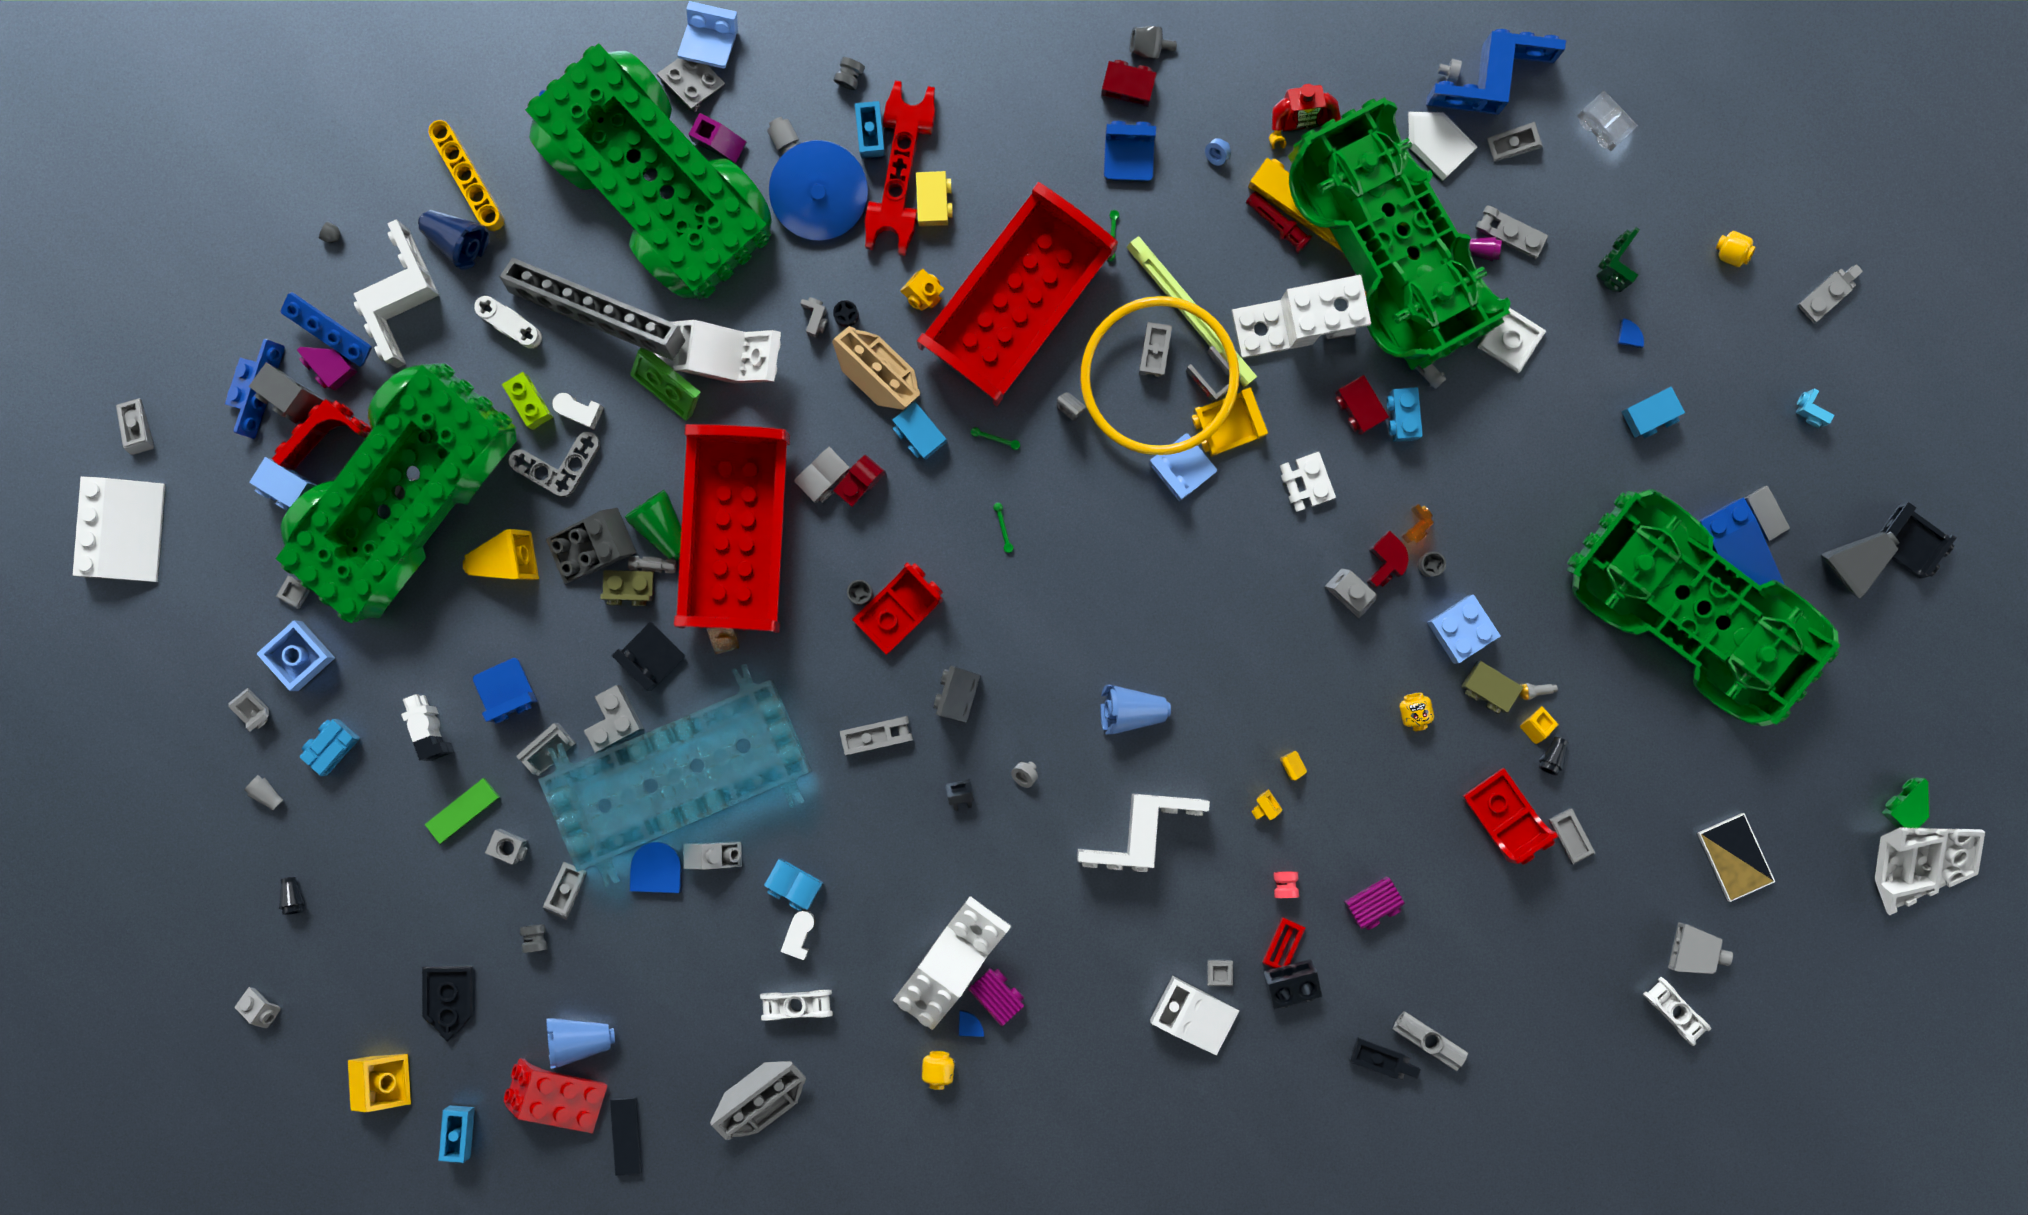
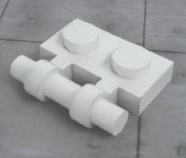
[1280,452,1336,512]

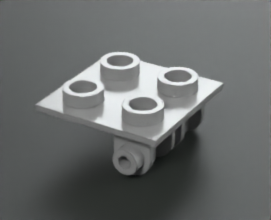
[656,58,725,112]

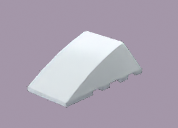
[1875,828,1985,915]

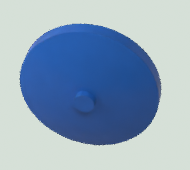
[769,140,868,240]

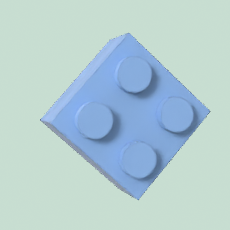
[249,457,317,511]
[1427,594,1501,664]
[257,620,335,691]

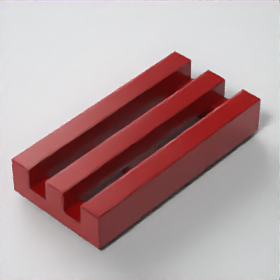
[1262,917,1305,968]

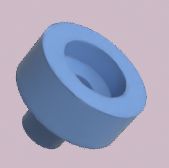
[1205,139,1231,165]

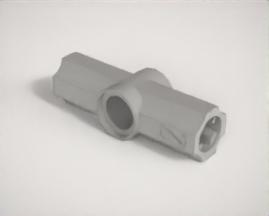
[1393,1011,1468,1071]

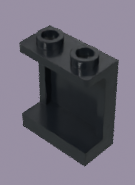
[1879,502,1957,579]

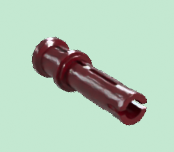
[1245,191,1313,253]

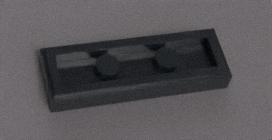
[610,1097,642,1176]

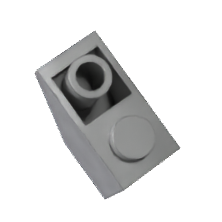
[683,842,742,870]

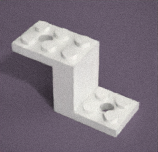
[354,219,439,368]
[1231,275,1371,359]
[654,320,781,383]
[1077,794,1210,872]
[893,896,1011,1030]

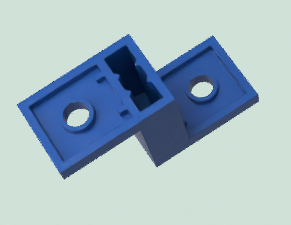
[1426,29,1566,115]

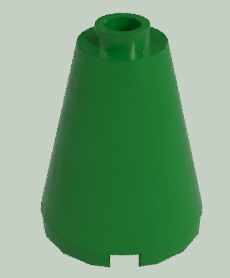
[625,490,682,560]

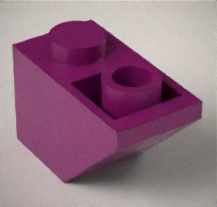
[688,113,747,164]
[297,347,358,391]

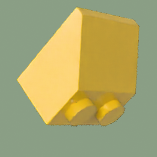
[348,1054,411,1112]

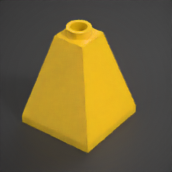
[463,529,539,580]

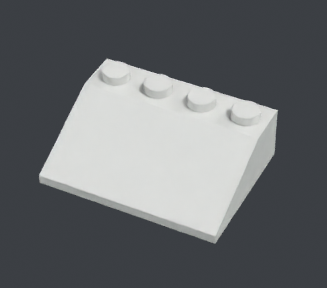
[73,476,165,582]

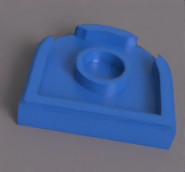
[630,842,682,893]

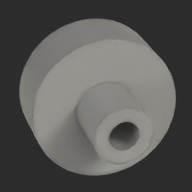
[1438,59,1462,85]
[1011,762,1038,788]

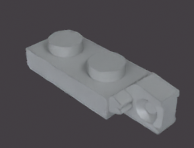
[1797,264,1863,323]

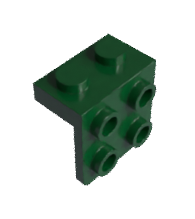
[1596,227,1640,292]

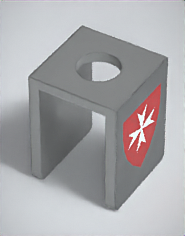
[1186,346,1241,403]

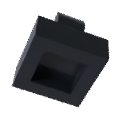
[946,779,974,811]

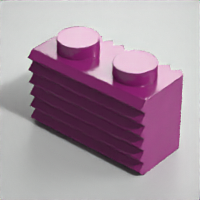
[1344,877,1405,930]
[968,967,1024,1026]

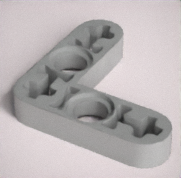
[509,432,600,497]

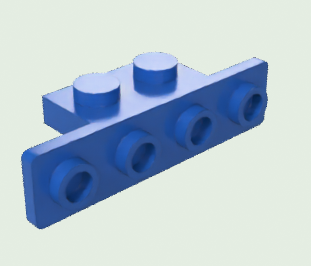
[280,292,372,367]
[225,339,285,439]

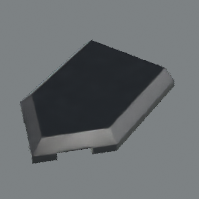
[422,965,473,1042]

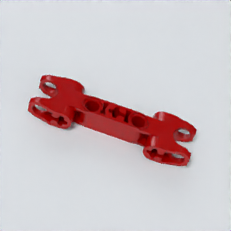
[865,81,935,256]

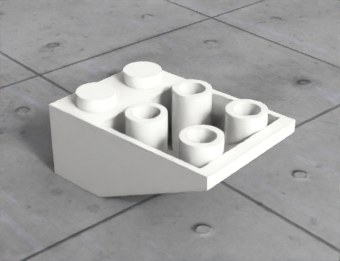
[1150,976,1239,1055]

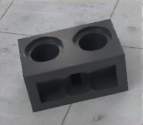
[1263,959,1322,1009]

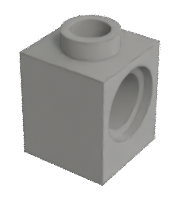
[485,829,528,865]

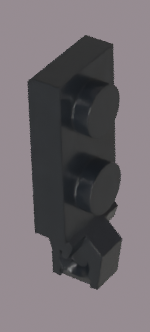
[1349,1037,1421,1079]

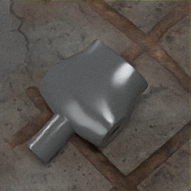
[1130,26,1177,59]

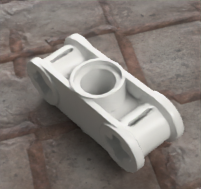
[474,296,542,349]
[1643,977,1711,1046]
[760,990,833,1020]

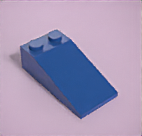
[1698,498,1785,585]

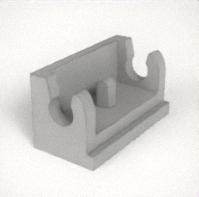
[1138,322,1172,377]
[516,723,576,776]

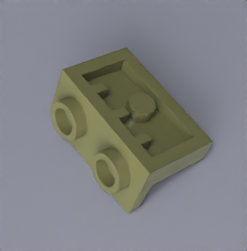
[600,570,654,606]

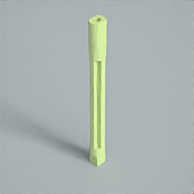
[1126,236,1257,388]

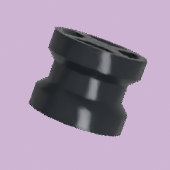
[833,300,859,328]

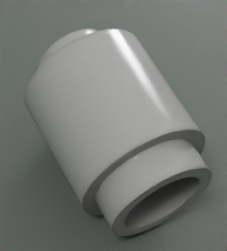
[767,117,799,155]

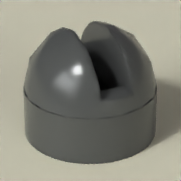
[319,221,340,243]

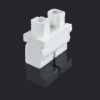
[401,694,454,761]

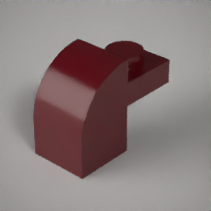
[833,454,886,507]
[1367,531,1409,588]

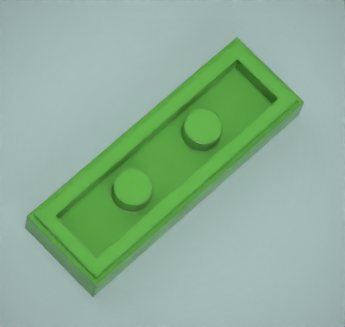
[424,778,500,844]

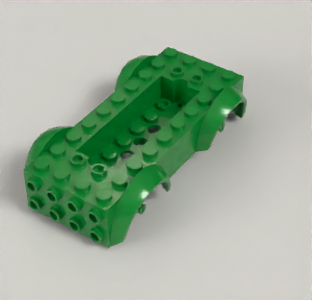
[525,43,772,300]
[1288,97,1511,370]
[275,363,517,623]
[1567,489,1841,726]

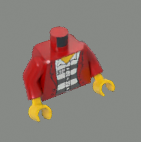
[1269,84,1341,149]

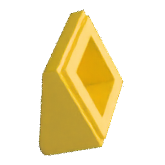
[1520,706,1559,744]
[1280,751,1307,781]

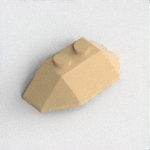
[832,326,920,410]

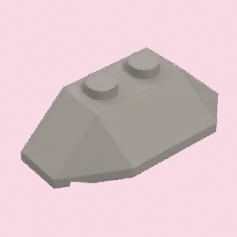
[710,1061,806,1140]

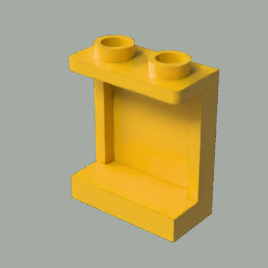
[1191,387,1268,457]

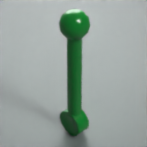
[1107,210,1119,261]
[971,427,1020,450]
[993,503,1013,553]

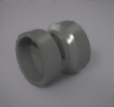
[833,57,865,90]
[1417,552,1446,578]
[847,579,873,605]
[520,924,548,953]

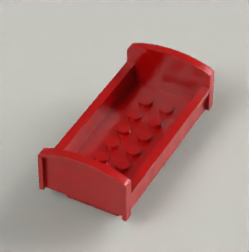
[917,182,1118,407]
[674,424,790,633]

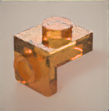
[1401,504,1434,544]
[707,627,739,655]

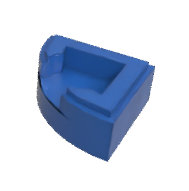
[1617,318,1644,348]
[959,1010,984,1037]

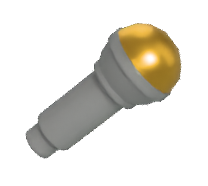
[1520,683,1558,700]

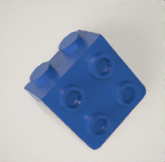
[1104,121,1156,181]
[473,658,537,724]

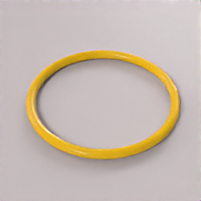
[1080,296,1239,455]

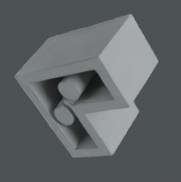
[584,685,644,753]

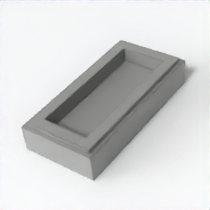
[1549,808,1595,864]

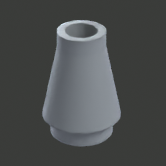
[244,775,283,811]

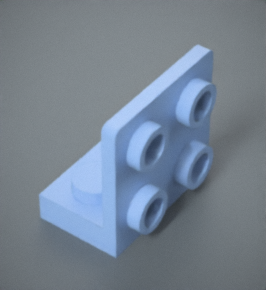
[678,1,738,69]
[1148,433,1217,502]

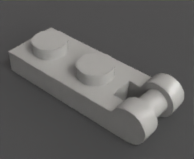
[1475,205,1548,259]
[840,716,913,755]

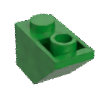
[1882,778,1929,828]

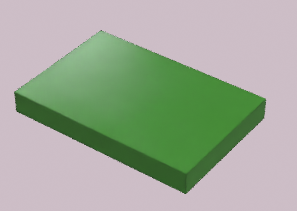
[630,348,701,421]

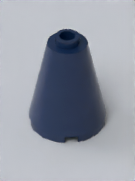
[418,210,489,270]

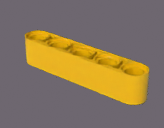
[428,120,504,231]

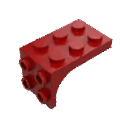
[272,399,372,470]
[852,562,943,655]
[1462,768,1558,865]
[504,1058,607,1133]

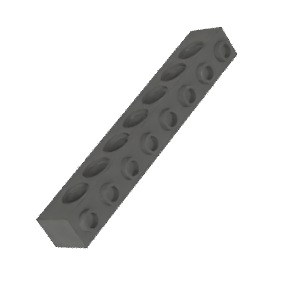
[500,257,685,361]

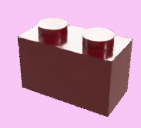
[1101,60,1157,107]
[1335,375,1389,435]

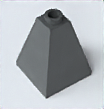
[1821,532,1899,599]

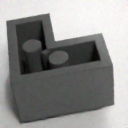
[249,362,324,424]

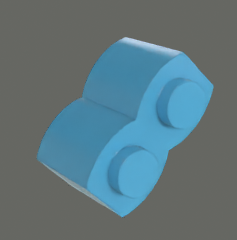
[764,859,823,911]

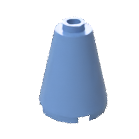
[1100,685,1171,735]
[546,1018,615,1069]

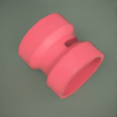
[1274,871,1299,898]

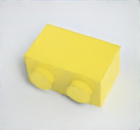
[916,171,953,226]

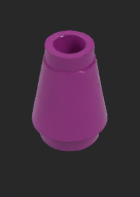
[1470,237,1502,262]

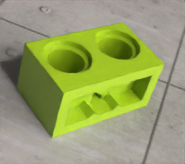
[502,372,554,430]

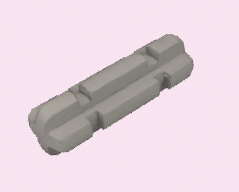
[628,556,677,573]

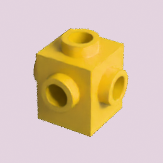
[900,269,944,311]

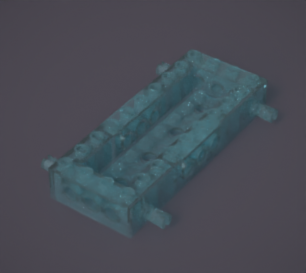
[538,664,812,887]

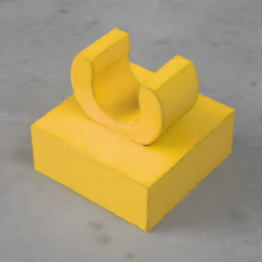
[1251,789,1283,820]

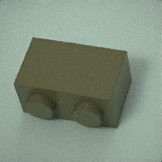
[1461,661,1523,714]

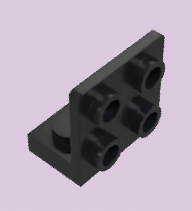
[612,622,685,691]

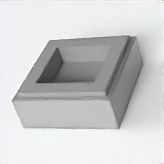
[276,575,311,609]
[1207,960,1233,986]

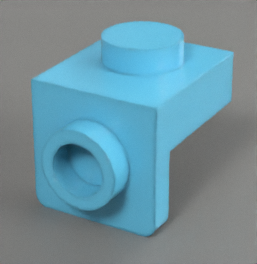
[1796,388,1834,427]

